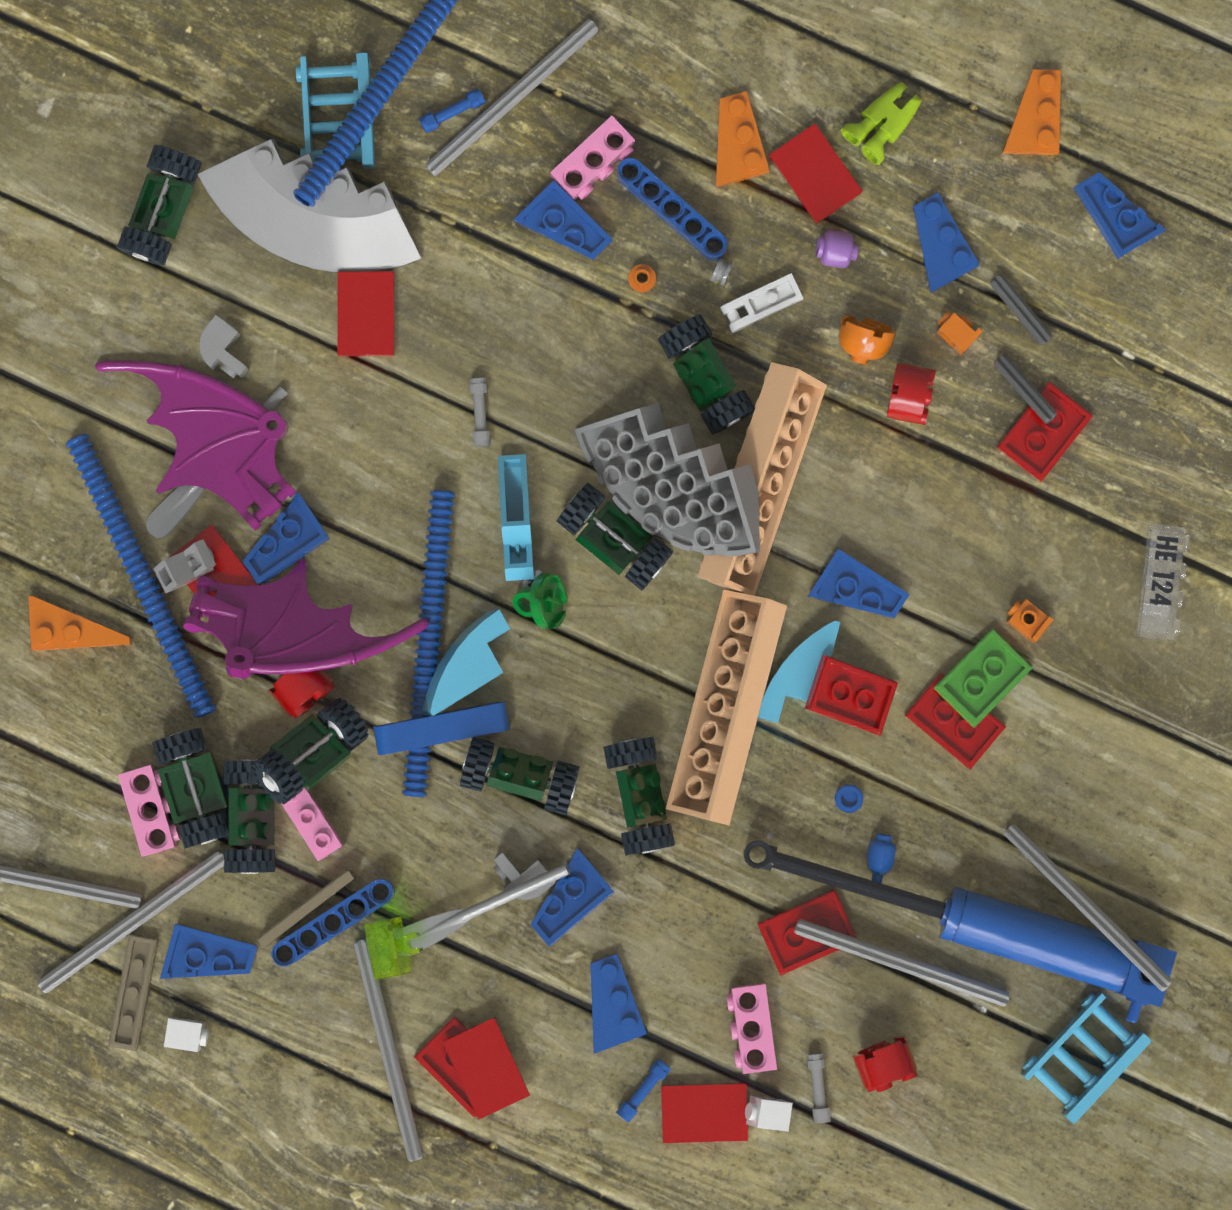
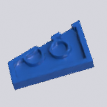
[1074,172,1166,259]
[514,180,613,260]
[913,193,979,294]
[243,492,330,585]
[807,549,910,619]
[530,848,614,947]
[160,924,258,979]
[591,954,647,1054]

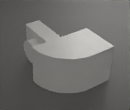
[199,315,249,379]
[153,540,216,593]
[493,853,556,900]

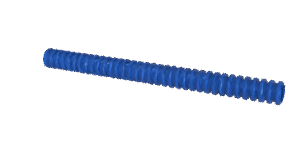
[293,0,459,207]
[66,433,217,718]
[402,490,455,798]

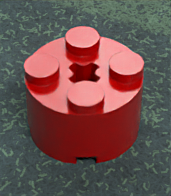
[887,363,936,425]
[268,670,335,719]
[852,1036,918,1092]

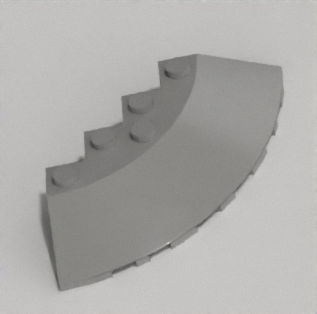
[198,139,422,273]
[574,403,760,556]

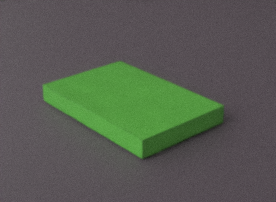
[934,628,1033,728]

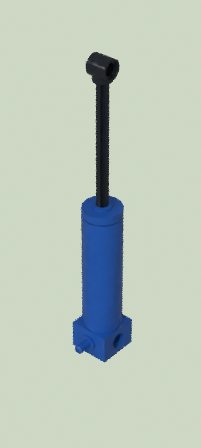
[743,840,1177,1023]

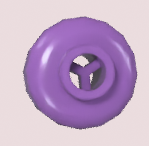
[816,229,858,269]

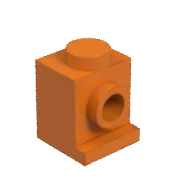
[937,311,983,355]
[1006,599,1053,643]

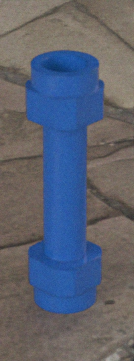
[419,88,486,134]
[616,1058,671,1123]

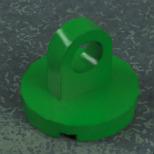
[512,573,567,629]

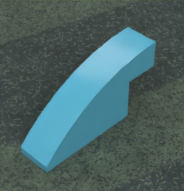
[498,454,534,581]
[422,609,510,716]
[758,621,840,723]

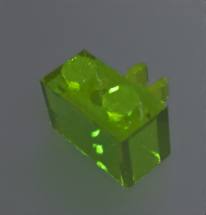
[364,916,423,980]

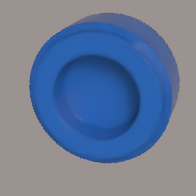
[834,785,863,813]

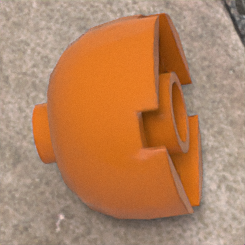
[838,315,897,364]

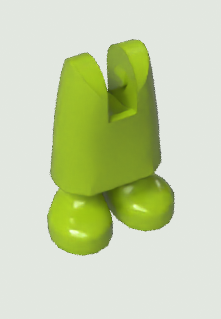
[840,81,922,165]

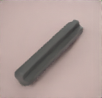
[990,274,1052,345]
[994,354,1057,424]

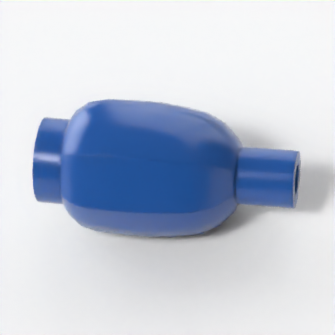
[867,833,896,883]

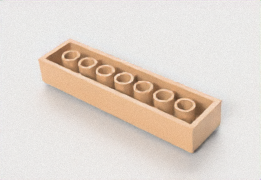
[698,362,827,596]
[666,589,787,826]

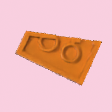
[1002,69,1061,155]
[716,91,770,188]

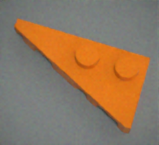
[28,596,131,651]

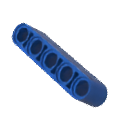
[617,158,727,261]
[373,701,510,755]
[271,879,395,967]

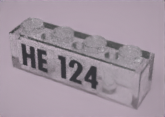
[1136,524,1189,641]

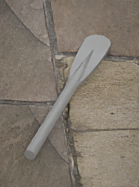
[146,386,288,538]
[392,864,570,957]

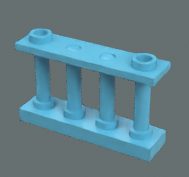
[296,53,375,169]
[1021,992,1152,1124]

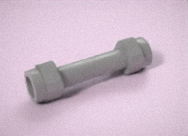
[469,378,491,447]
[806,1053,831,1123]

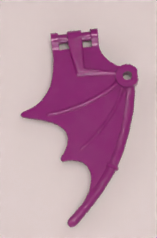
[95,360,296,531]
[183,559,429,679]

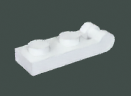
[720,273,804,333]

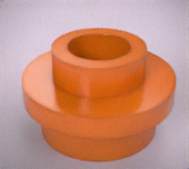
[628,264,656,293]

